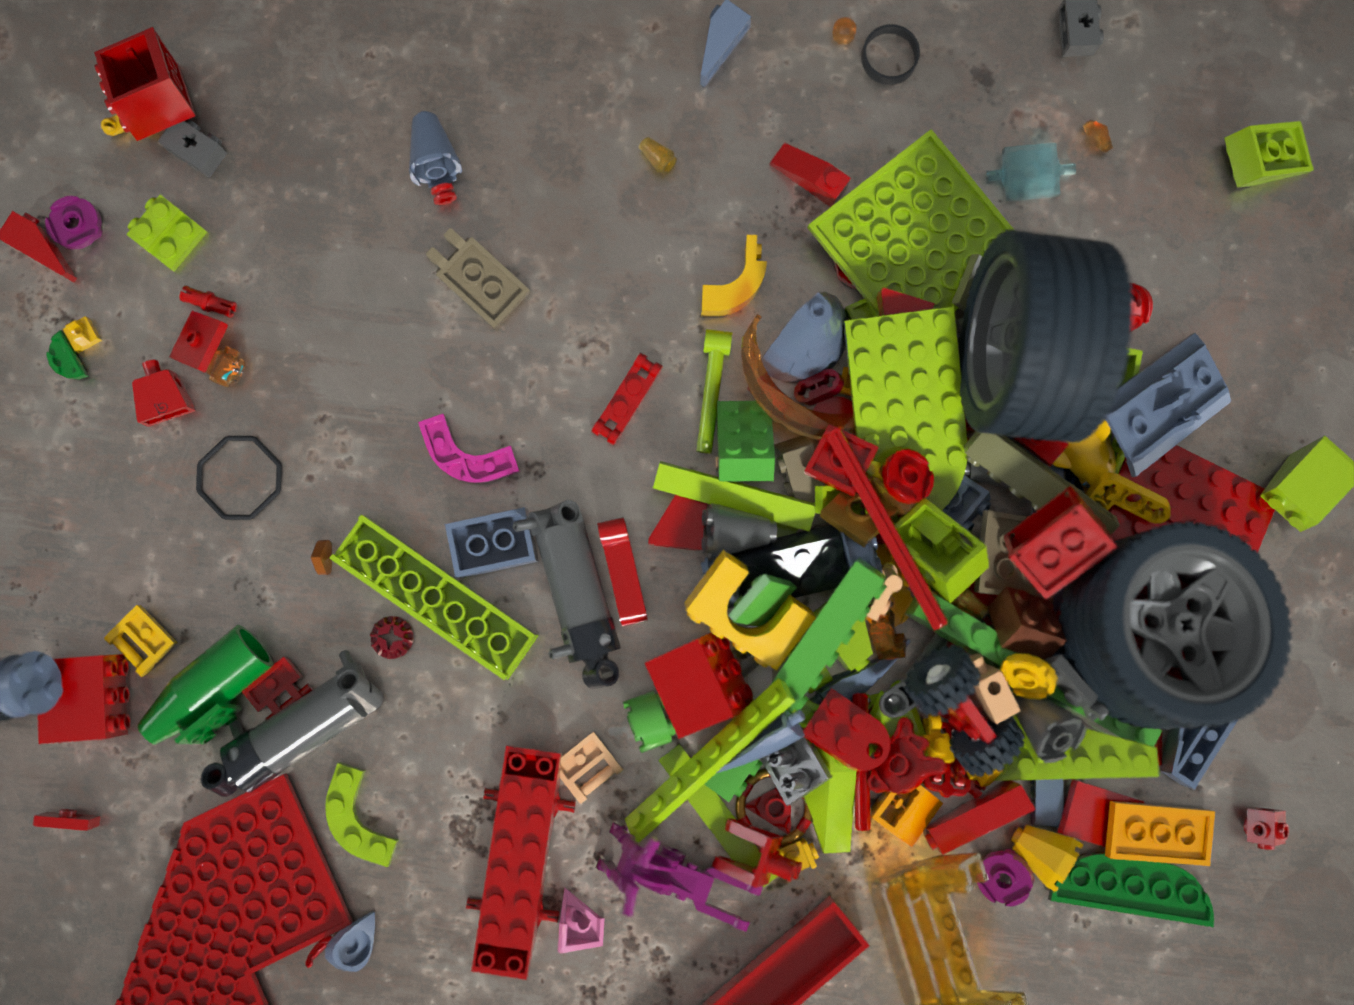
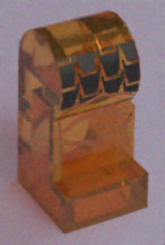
[870,608,906,660]

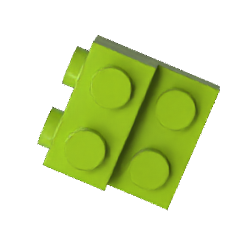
[126,194,207,272]

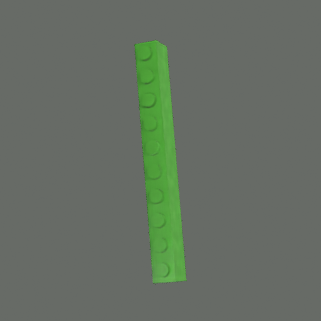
[704,557,887,802]
[905,594,1162,746]

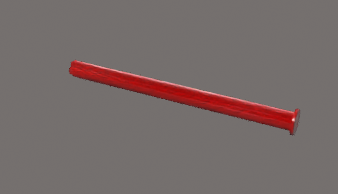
[823,426,948,630]

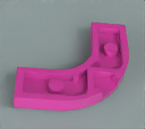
[418,414,520,483]

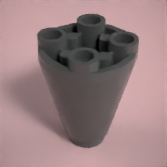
[702,503,777,558]

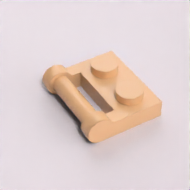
[867,562,902,621]
[560,731,624,804]

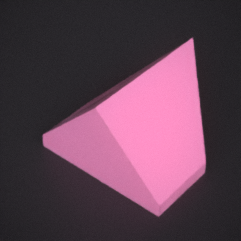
[558,887,605,953]

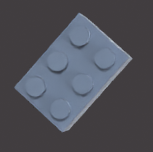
[445,507,539,579]

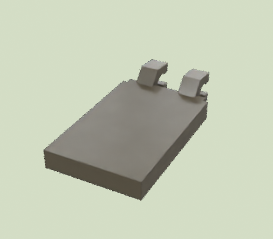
[426,228,530,329]

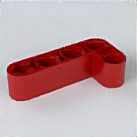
[597,517,648,627]

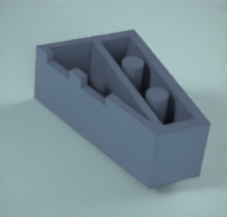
[1159,720,1238,790]

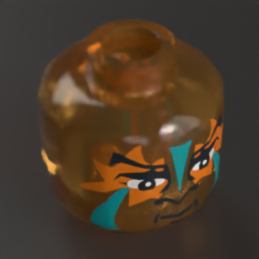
[206,346,246,387]

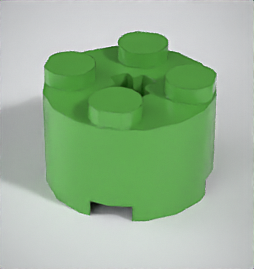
[622,690,676,753]

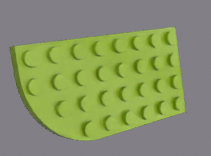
[843,307,967,525]

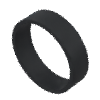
[861,24,920,85]

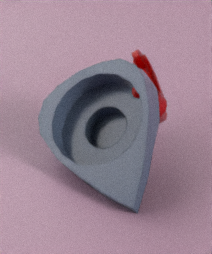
[305,911,375,972]

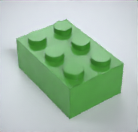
[717,401,775,482]

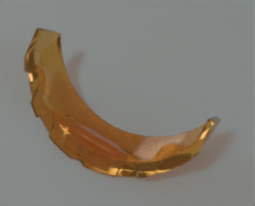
[741,314,856,440]

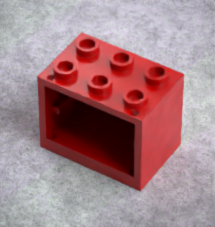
[94,27,196,141]
[1003,485,1117,599]
[645,632,754,739]
[37,654,131,744]

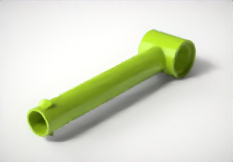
[696,329,732,454]

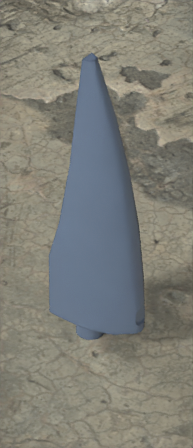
[809,639,911,705]
[717,709,805,773]

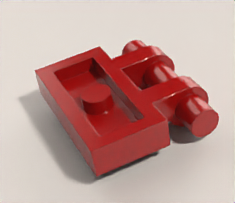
[242,656,314,720]

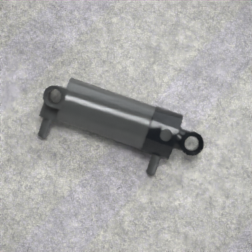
[513,500,621,689]
[200,650,384,797]

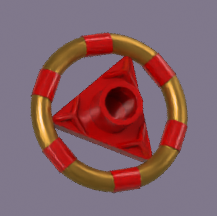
[735,768,812,846]

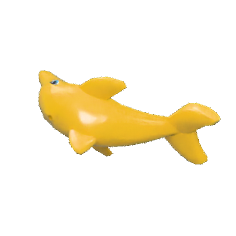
[1052,420,1116,502]

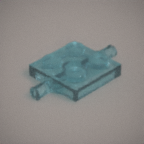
[986,143,1076,201]

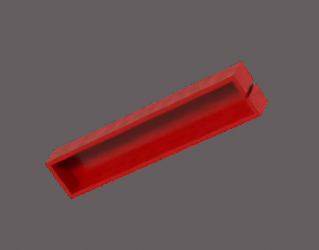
[701,896,870,1005]

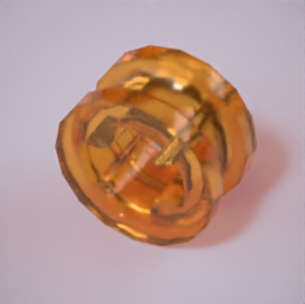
[832,17,856,45]

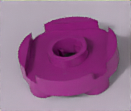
[45,196,103,250]
[977,849,1034,907]

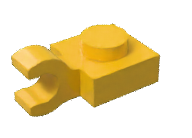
[921,713,955,763]

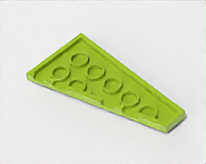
[994,728,1160,781]

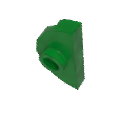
[46,330,89,380]

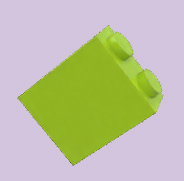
[1260,435,1354,532]
[811,600,873,671]

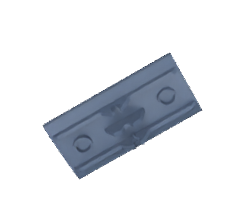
[1105,333,1231,477]

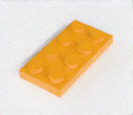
[1105,801,1215,866]

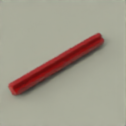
[853,693,871,831]

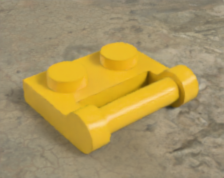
[104,605,178,677]

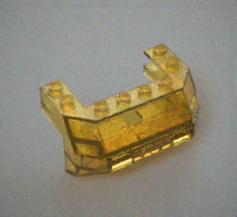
[872,853,1029,1005]

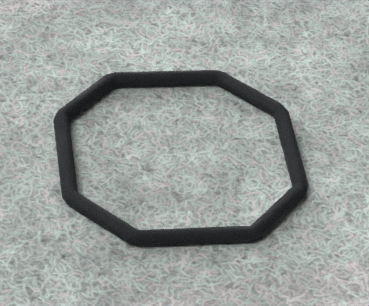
[196,436,282,520]

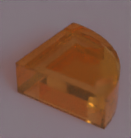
[1084,120,1113,153]

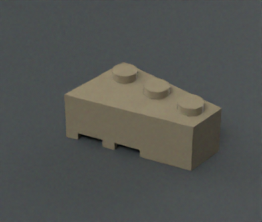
[774,435,827,527]

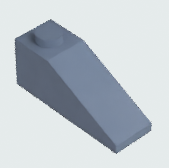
[700,0,751,87]

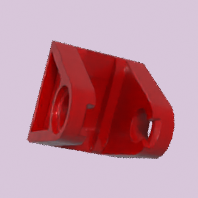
[712,818,802,888]

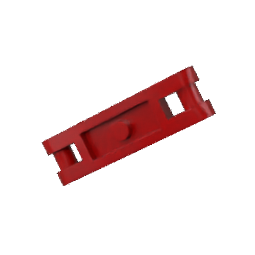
[591,353,663,446]

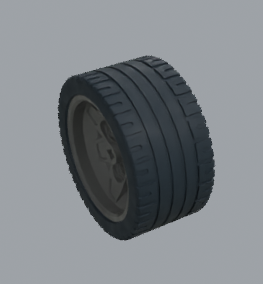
[959,230,1133,443]
[1059,522,1292,729]

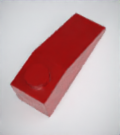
[769,142,851,207]
[0,210,77,283]

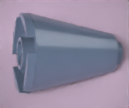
[409,111,462,188]

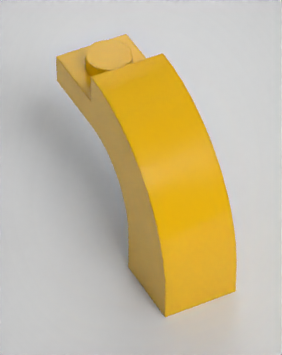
[701,235,767,317]

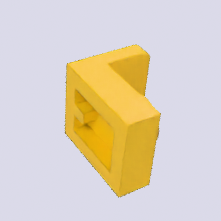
[779,837,819,870]

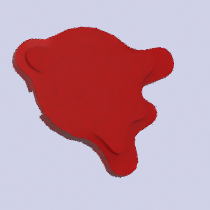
[867,717,947,794]

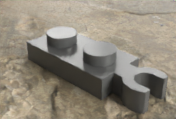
[1044,655,1109,722]

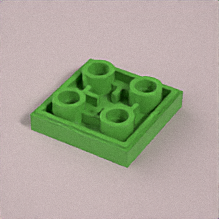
[729,574,796,627]

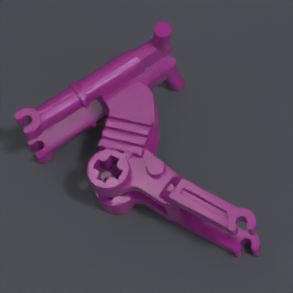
[595,822,763,931]

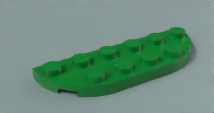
[1048,852,1214,927]

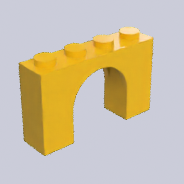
[684,550,816,671]

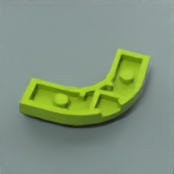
[325,762,399,868]

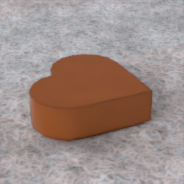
[310,540,332,575]

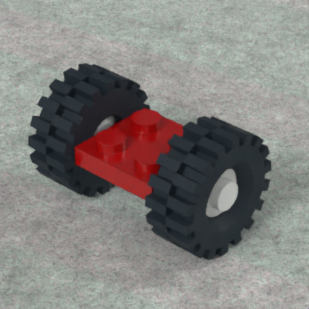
[904,645,1025,776]

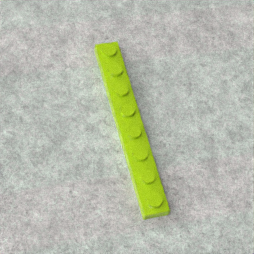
[625,678,795,843]

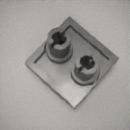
[761,729,833,806]

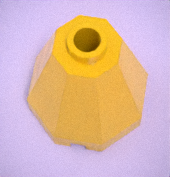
[1010,825,1084,892]

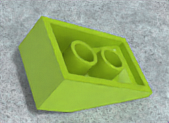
[1224,121,1314,188]

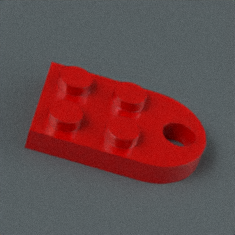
[803,688,890,772]

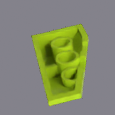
[803,745,856,853]

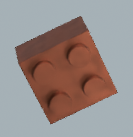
[987,586,1067,661]

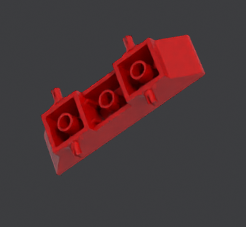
[466,745,576,980]

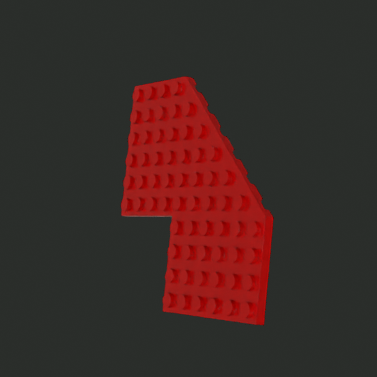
[115,773,354,1005]

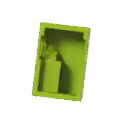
[891,498,989,603]

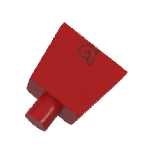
[132,359,196,427]

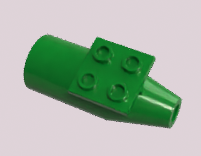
[137,625,273,745]

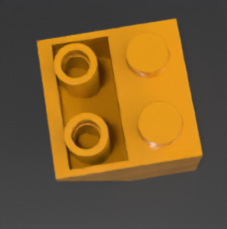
[870,785,943,847]

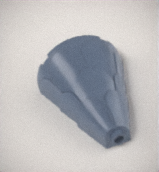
[757,292,847,382]

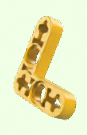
[1085,472,1171,524]

